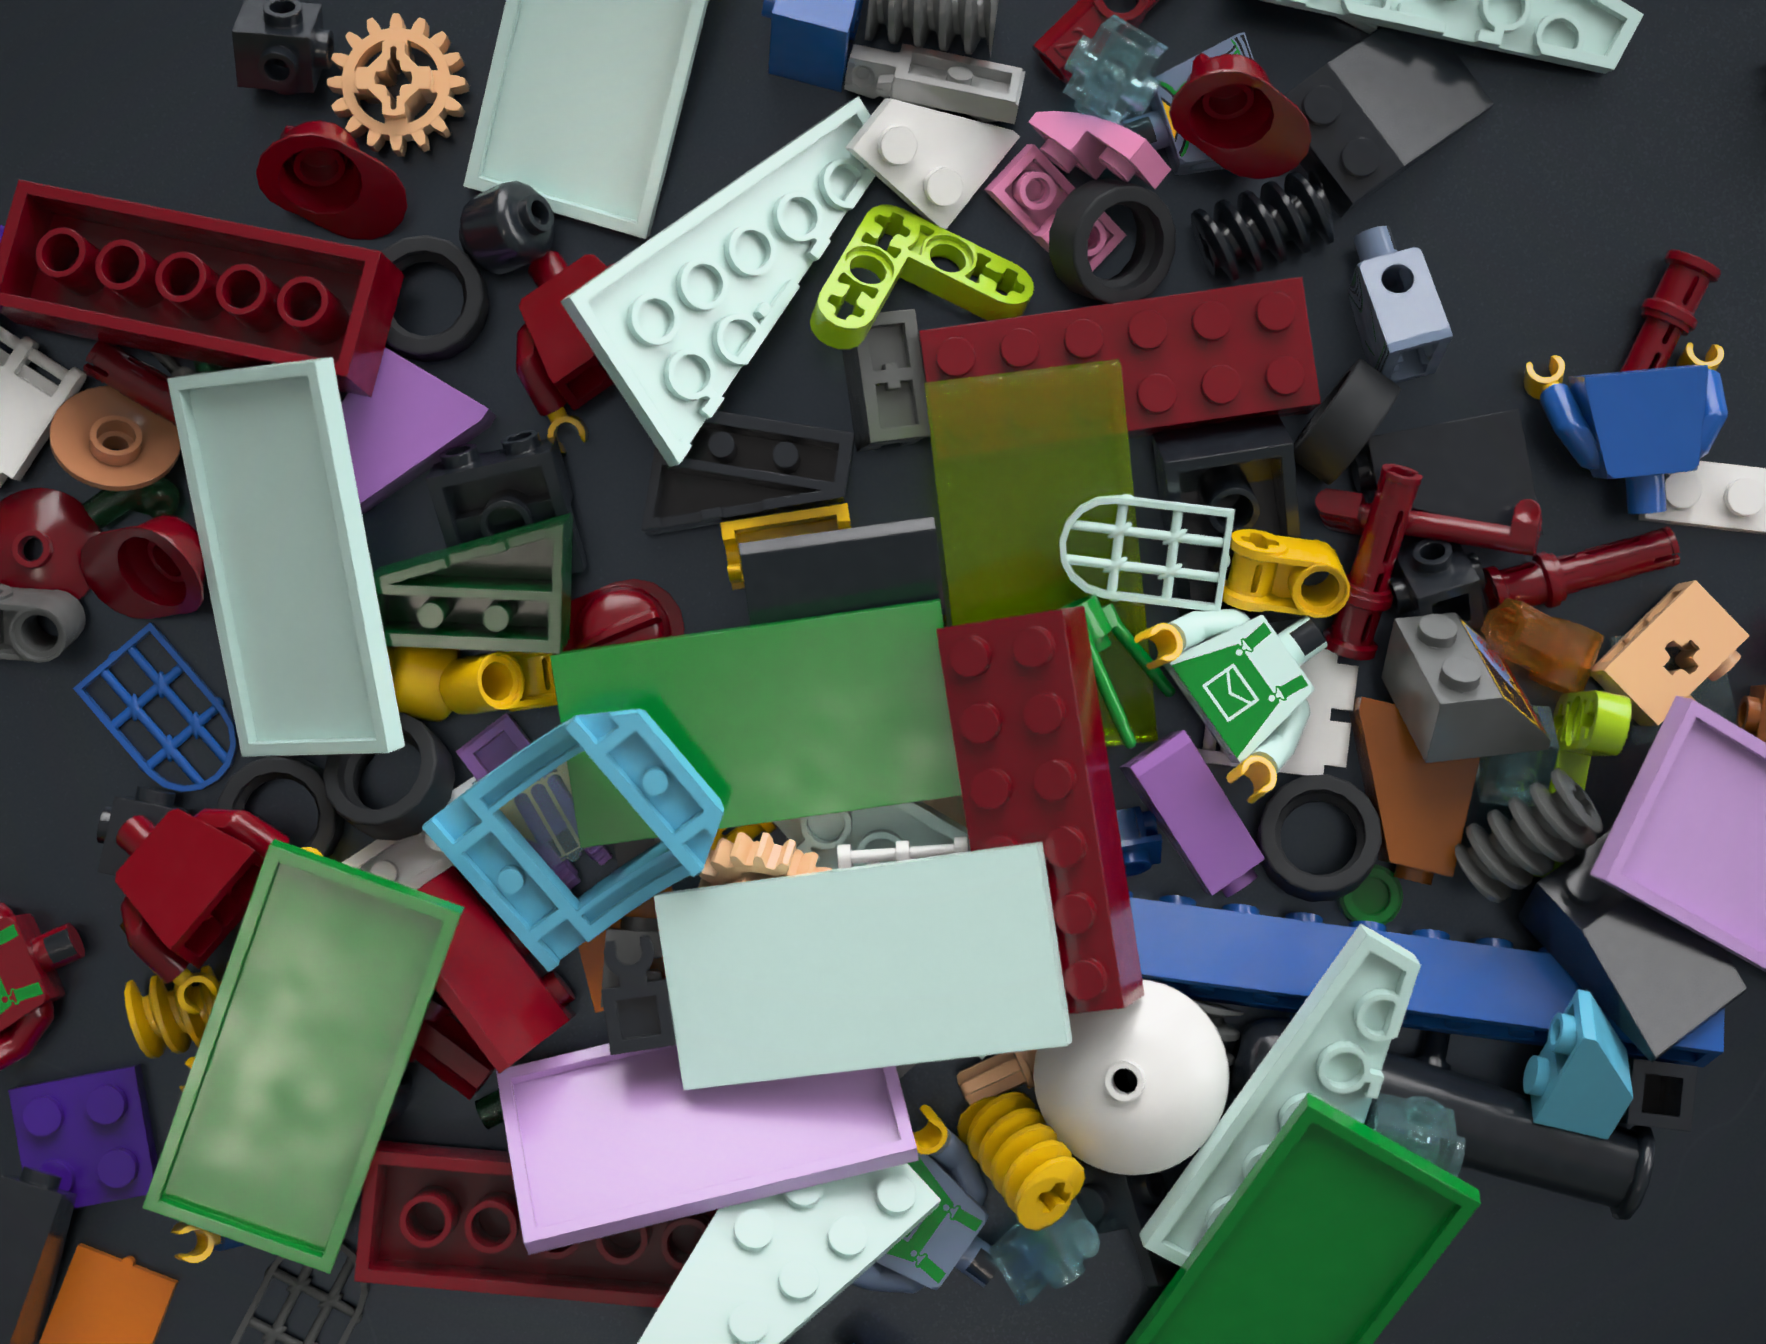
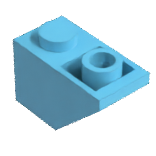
[1523,989,1633,1140]

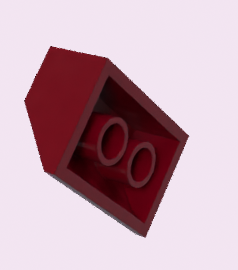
[417,865,576,1074]

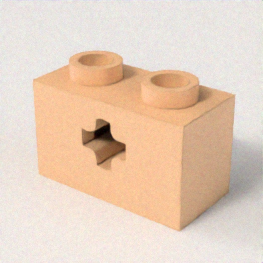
[1588,580,1750,726]

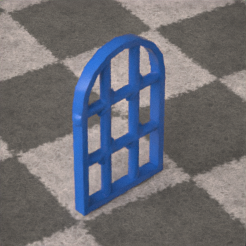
[73,622,239,792]

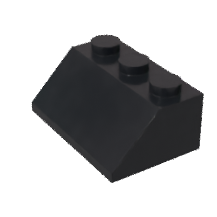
[739,517,947,627]

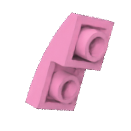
[1029,111,1171,189]
[984,144,1127,272]

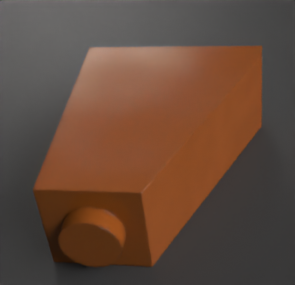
[1349,697,1480,885]

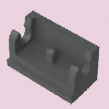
[842,309,933,452]

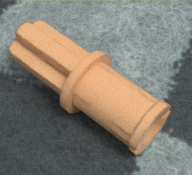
[956,1049,1037,1105]

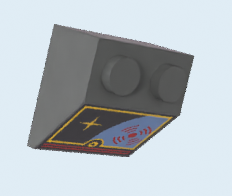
[1381,613,1551,763]

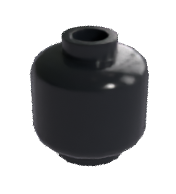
[459,181,555,274]

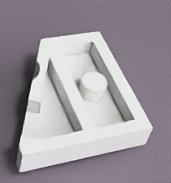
[845,98,1020,229]

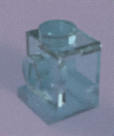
[989,1199,1101,1306]

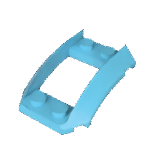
[422,709,724,972]

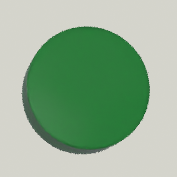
[1336,864,1403,925]

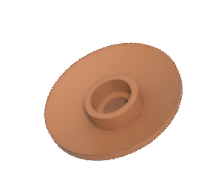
[50,386,181,491]

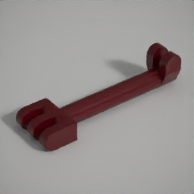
[1315,488,1543,556]

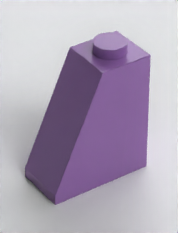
[341,347,496,514]
[1119,730,1265,898]

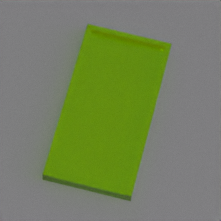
[924,359,1158,747]

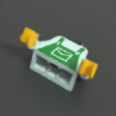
[1134,608,1328,803]

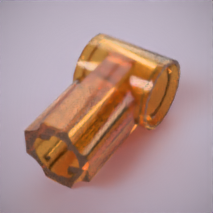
[1481,598,1605,694]

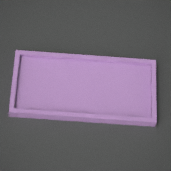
[1589,695,1766,972]
[496,1043,919,1255]

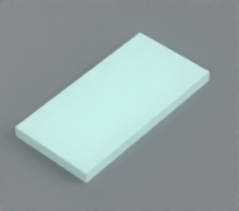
[463,0,709,239]
[167,357,405,757]
[654,842,1073,1090]

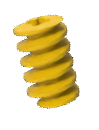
[124,961,229,1059]
[957,1092,1085,1231]

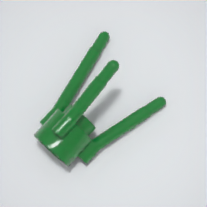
[1059,594,1175,749]

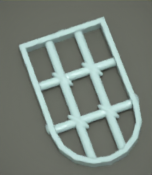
[1059,494,1235,611]

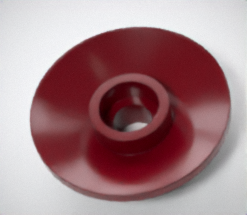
[0,488,101,601]

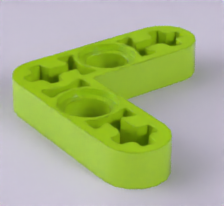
[810,204,1034,349]
[1534,690,1631,878]

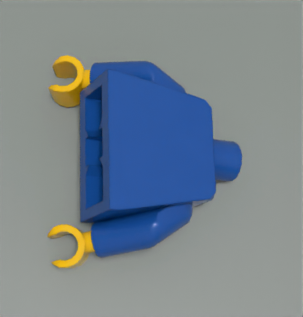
[1524,342,1728,514]

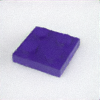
[8,1064,158,1208]

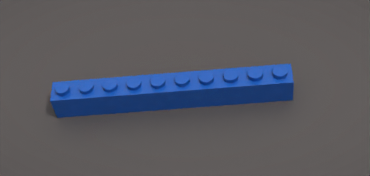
[1129,891,1725,1068]

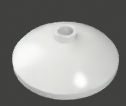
[1034,979,1230,1175]

